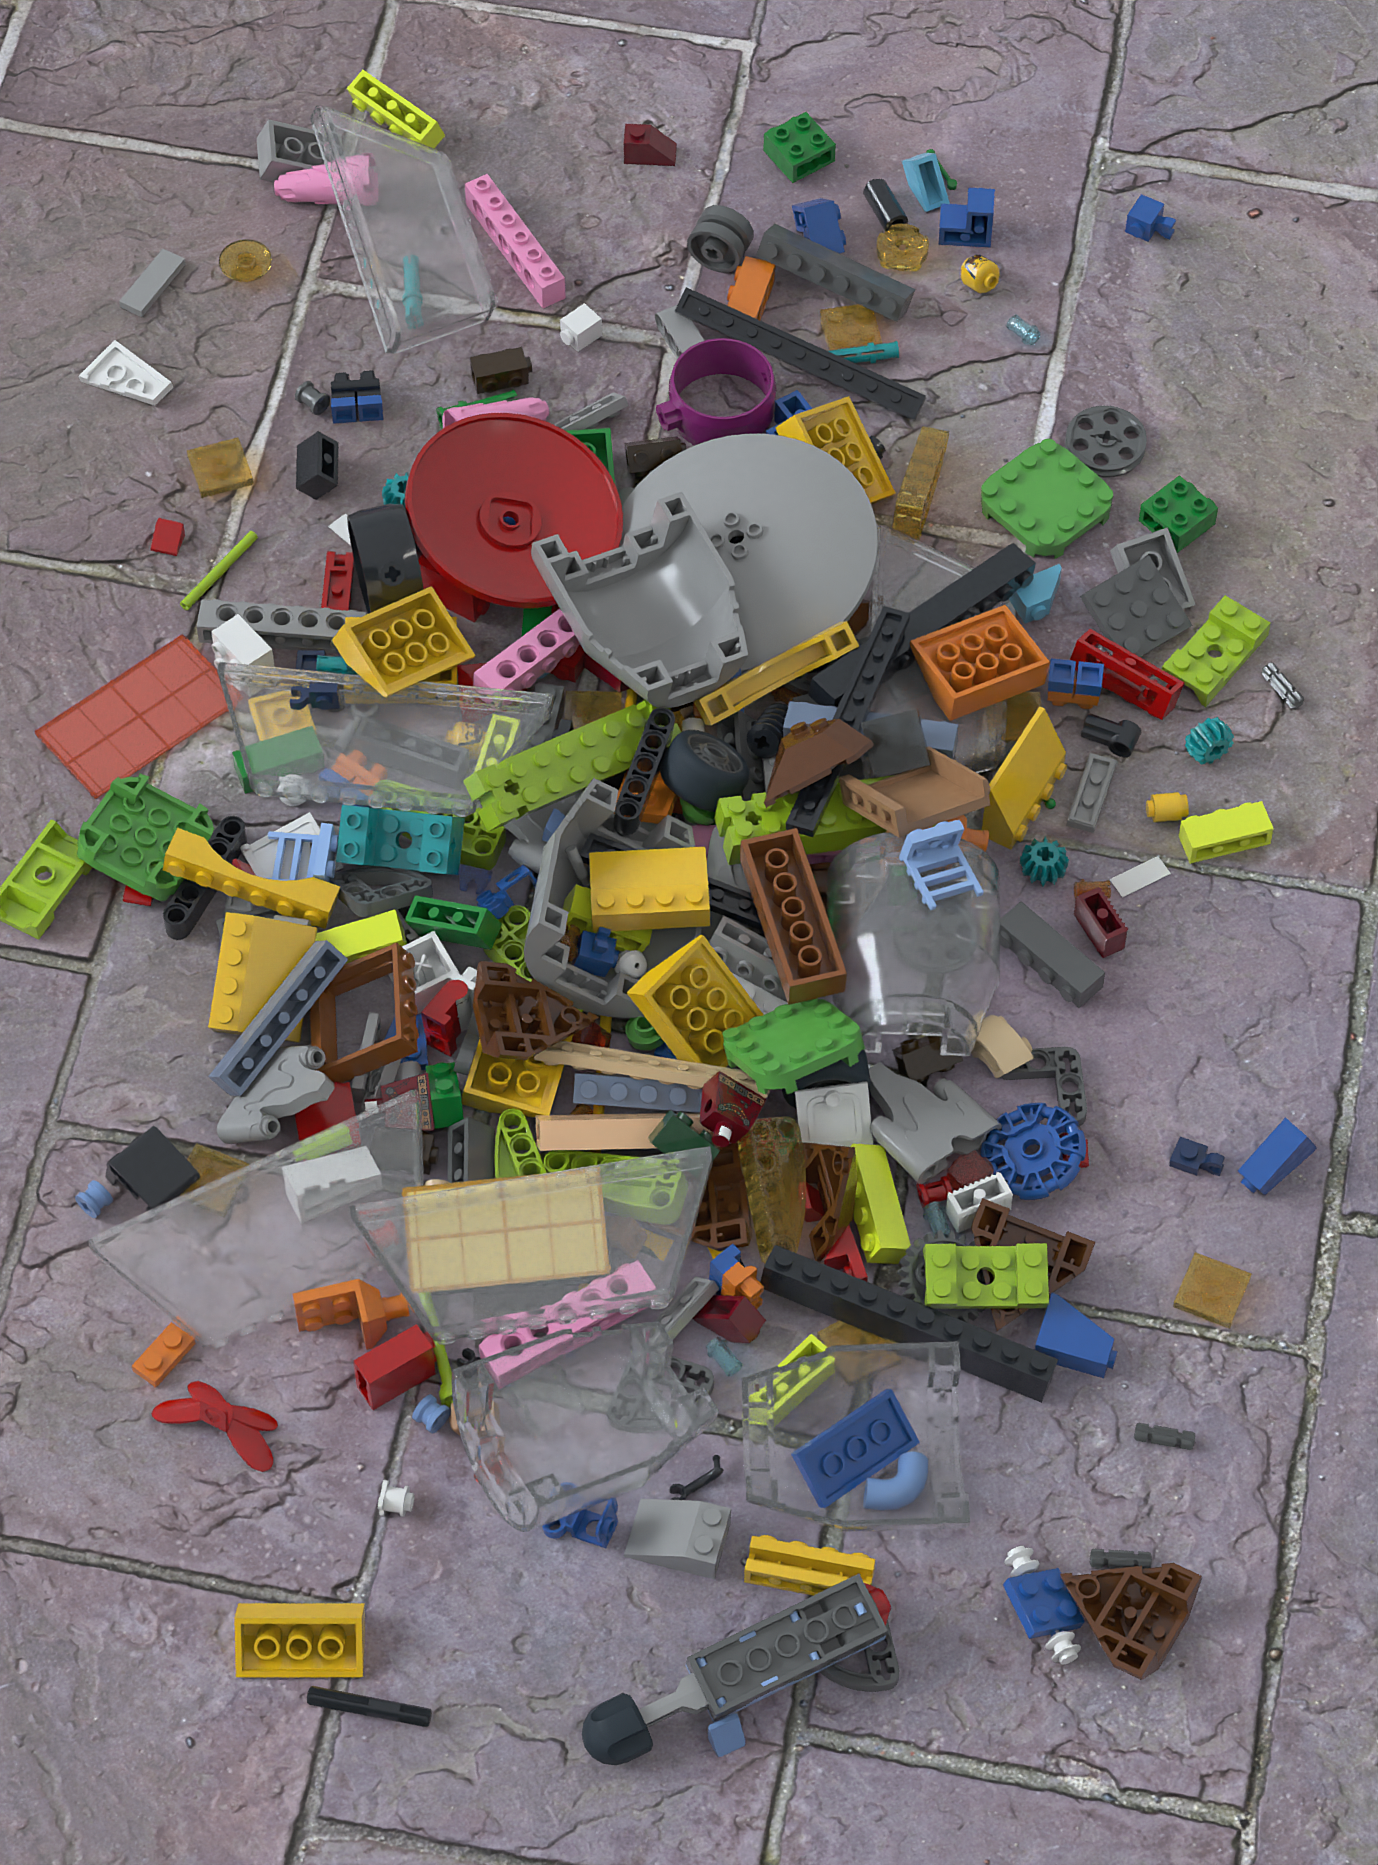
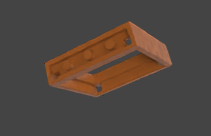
[310,943,419,1083]

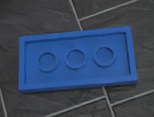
[791,1389,920,1508]

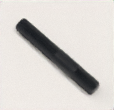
[307,1686,432,1727]

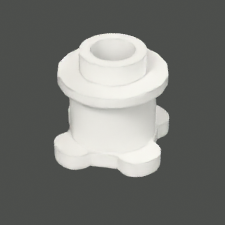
[378,1480,414,1517]

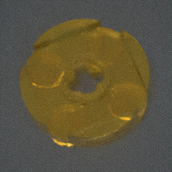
[876,224,929,271]

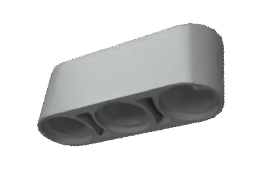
[655,305,705,359]

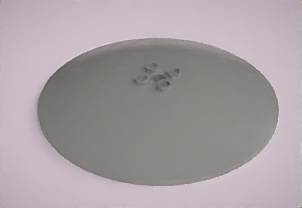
[619,434,879,674]

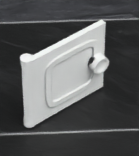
[240,812,343,880]
[795,1081,873,1147]

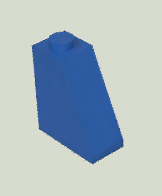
[1238,1118,1317,1195]
[1035,1293,1118,1378]

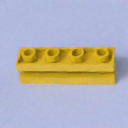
[744,1535,875,1596]

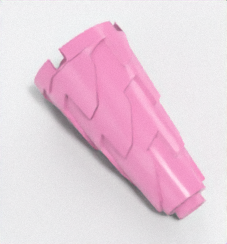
[274,155,378,208]
[442,397,549,428]

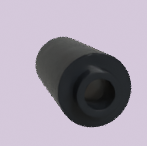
[863,179,908,234]

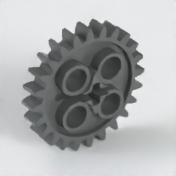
[897,1230,985,1323]

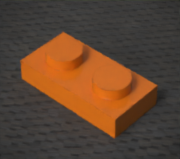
[132,1322,196,1387]

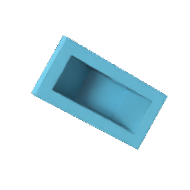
[902,153,950,212]
[1009,564,1062,624]

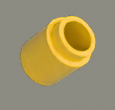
[1146,792,1189,823]

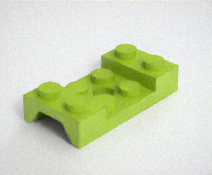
[1160,595,1271,707]
[0,819,93,940]
[923,1243,1049,1309]

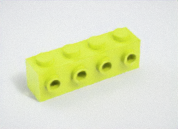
[346,70,445,155]
[850,1144,911,1264]

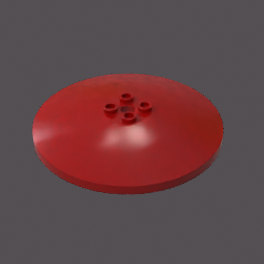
[405,413,623,608]

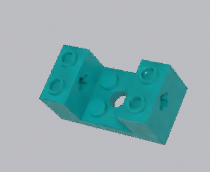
[336,805,465,875]

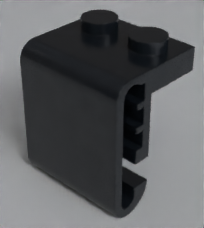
[105,1126,201,1216]

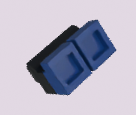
[331,370,384,424]

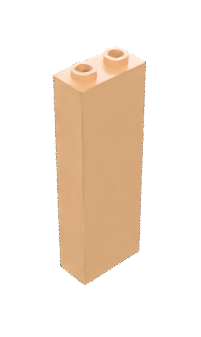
[535,1112,719,1151]

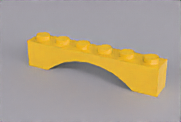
[694,621,859,725]
[162,828,340,929]

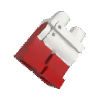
[421,967,477,1057]

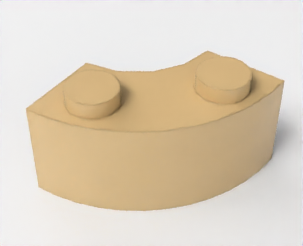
[960,1015,1034,1079]

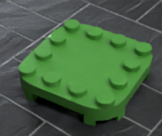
[981,439,1113,559]
[77,773,215,901]
[723,998,865,1095]

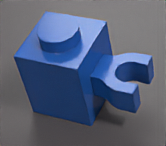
[1125,194,1176,242]
[572,927,619,977]

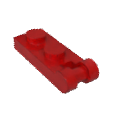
[321,551,355,611]

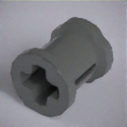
[295,381,330,415]

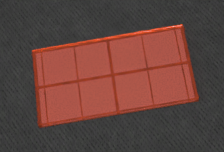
[35,634,243,799]

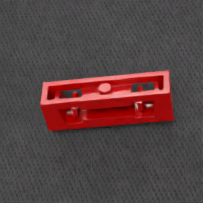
[1070,629,1184,720]

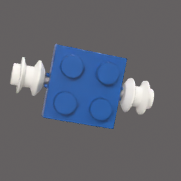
[1003,1546,1085,1665]

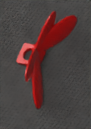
[152,1381,278,1472]

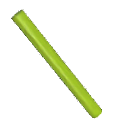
[180,531,258,611]

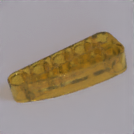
[892,426,949,542]
[737,1116,806,1264]

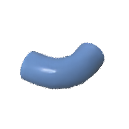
[863,1452,928,1510]

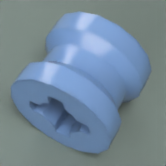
[75,1180,113,1218]
[412,1394,451,1434]

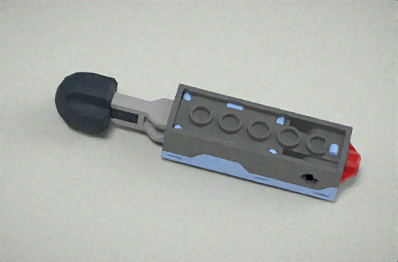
[582,1574,891,1766]

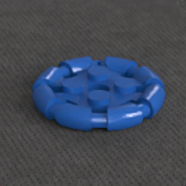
[980,1103,1086,1200]

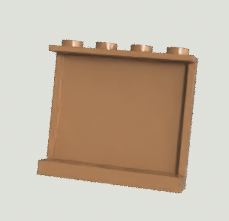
[839,746,991,838]

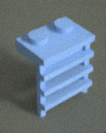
[899,819,984,911]
[266,823,339,883]

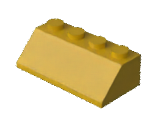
[234,1603,365,1677]

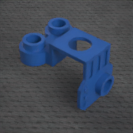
[476,864,537,919]
[541,1484,618,1549]

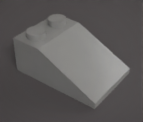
[257,119,342,182]
[1110,528,1196,609]
[624,1499,731,1580]

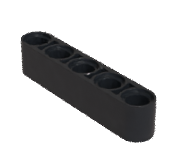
[613,707,675,835]
[163,816,247,940]

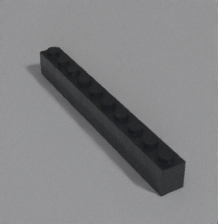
[809,543,1036,707]
[760,1245,1058,1403]

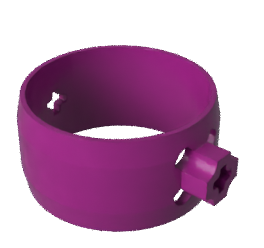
[656,338,776,446]

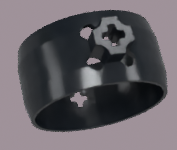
[347,504,424,614]

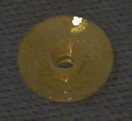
[219,239,272,282]

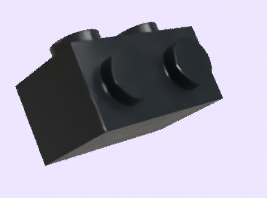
[296,431,339,500]

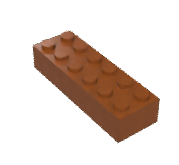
[740,828,847,1005]

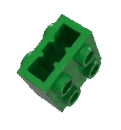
[763,112,836,183]
[1138,475,1218,553]

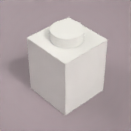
[560,303,602,352]

